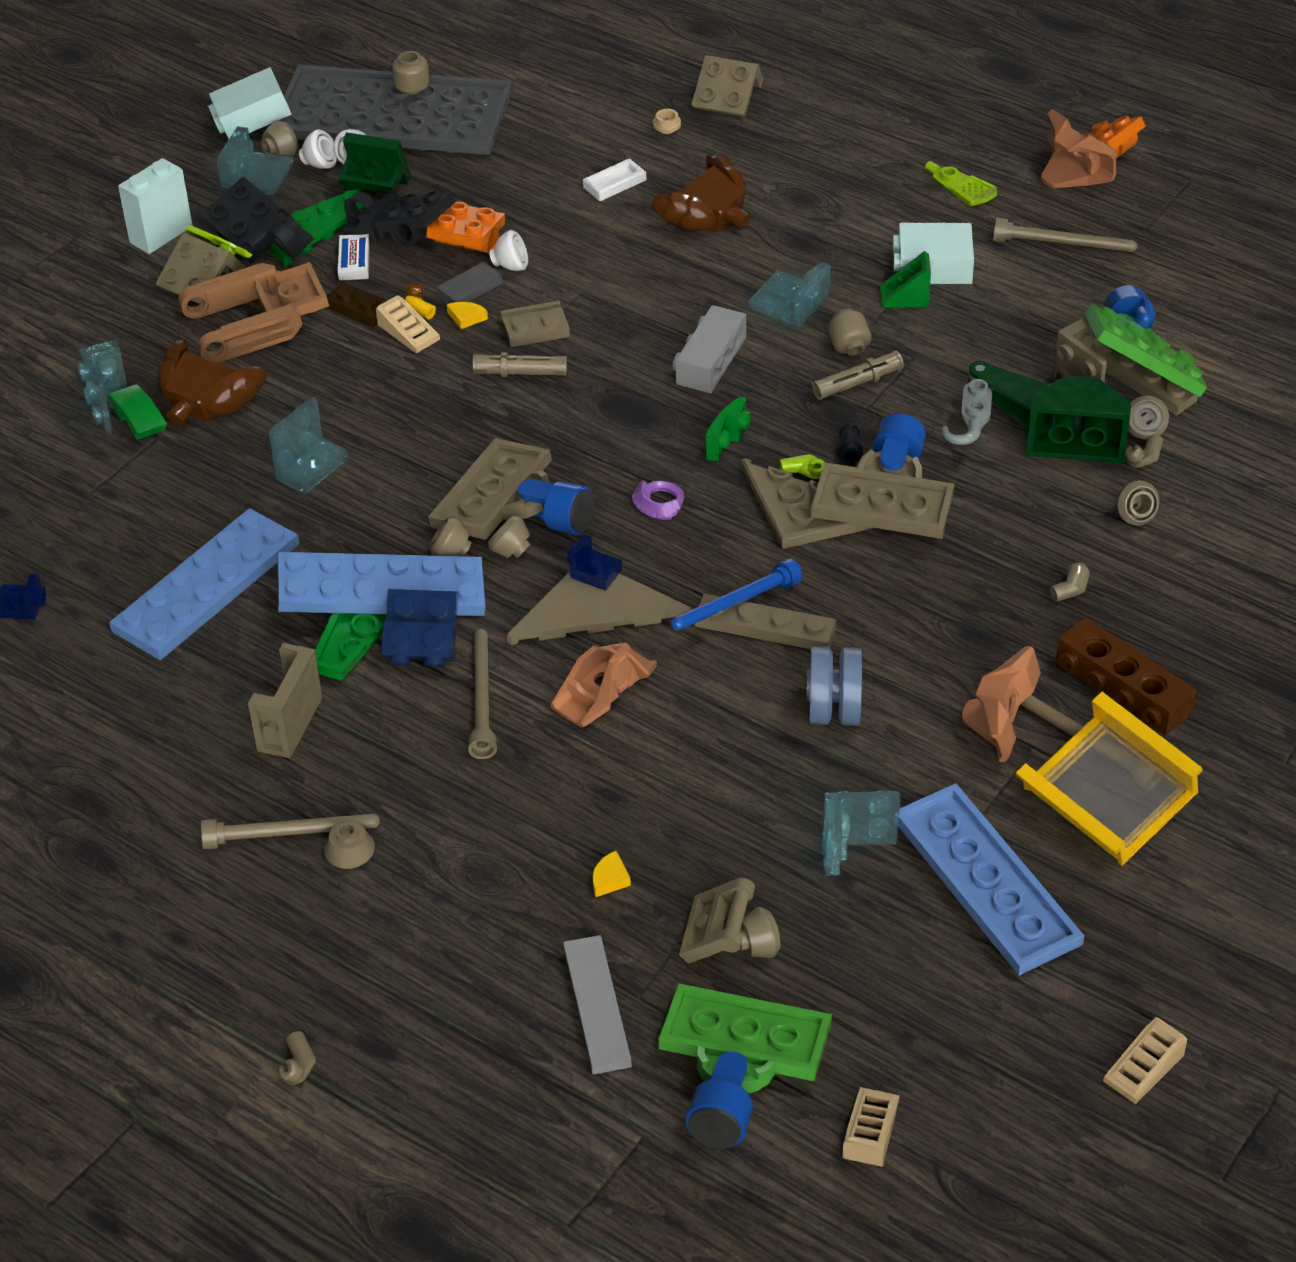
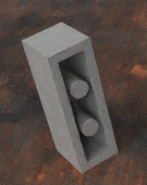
[673,305,746,394]

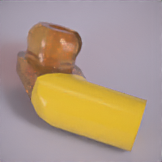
[404,282,436,319]

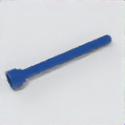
[671,558,802,631]

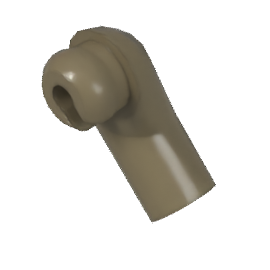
[1125,434,1163,468]
[1049,562,1090,602]
[279,1031,316,1085]

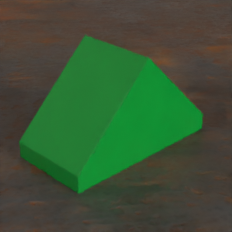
[880,251,931,308]

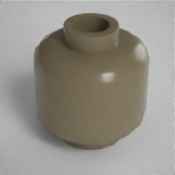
[392,51,430,95]
[827,309,872,356]

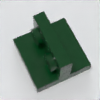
[338,132,411,193]

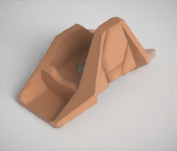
[1041,109,1116,188]
[550,642,657,727]
[962,646,1041,762]

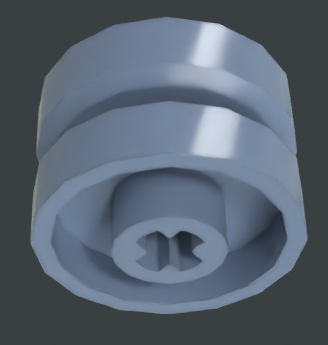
[807,646,862,726]

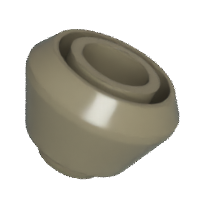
[261,120,298,158]
[1128,396,1169,440]
[1115,480,1160,526]
[488,515,531,558]
[429,517,471,556]
[324,821,375,869]
[739,907,781,958]

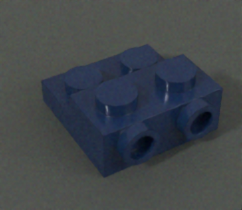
[381,589,458,667]

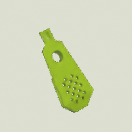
[924,161,997,207]
[185,225,252,258]

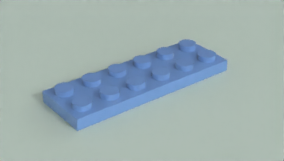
[109,508,300,661]
[278,552,486,616]
[893,783,1084,976]

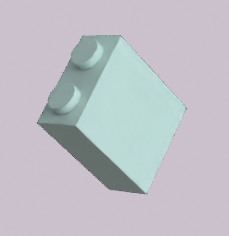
[208,67,292,141]
[118,158,193,254]
[893,223,974,284]

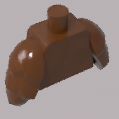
[651,154,750,232]
[158,339,267,426]

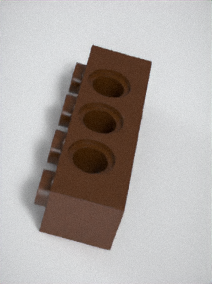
[1055,617,1197,736]

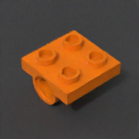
[1077,115,1146,159]
[427,202,505,254]

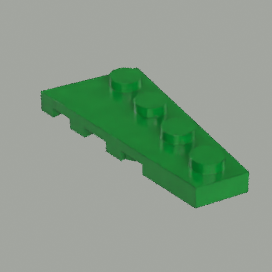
[267,188,364,267]
[315,613,386,681]

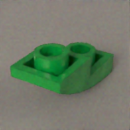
[107,384,167,440]
[706,397,751,461]

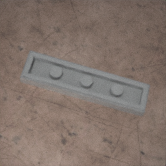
[563,935,632,1074]

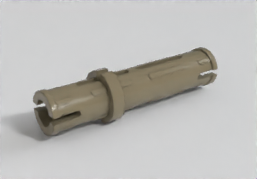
[812,350,904,401]
[473,352,567,377]

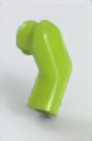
[779,454,825,479]

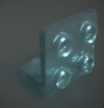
[216,126,294,195]
[748,261,831,327]
[77,339,128,434]
[269,397,348,495]
[822,791,900,876]

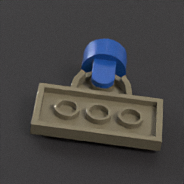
[811,414,955,539]
[428,438,595,540]

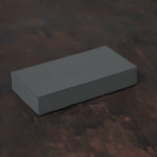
[436,262,503,304]

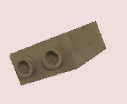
[248,643,322,758]

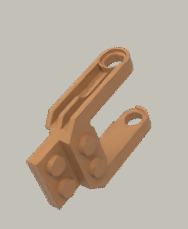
[178,262,329,363]

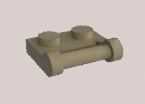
[679,878,755,964]

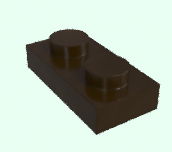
[326,282,387,327]

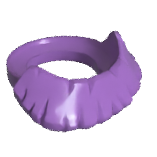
[632,480,684,520]

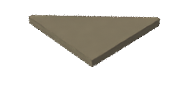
[741,458,874,549]
[507,557,691,645]

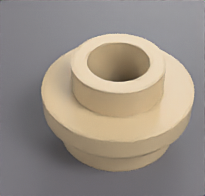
[653,109,681,134]

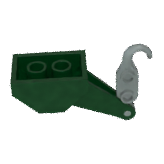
[942,361,1131,464]

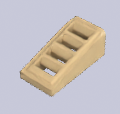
[376,295,440,353]
[1103,1017,1187,1104]
[843,1087,900,1167]

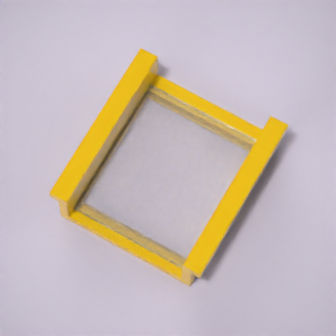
[1016,692,1202,866]

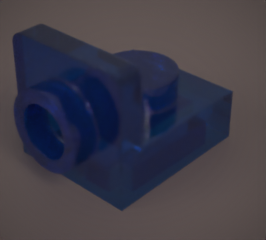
[567,534,622,591]
[0,573,46,620]

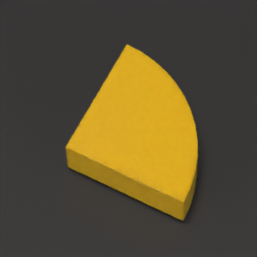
[447,302,488,329]
[593,851,631,897]

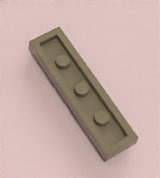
[1091,338,1198,416]
[695,594,836,649]

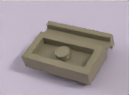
[500,301,570,348]

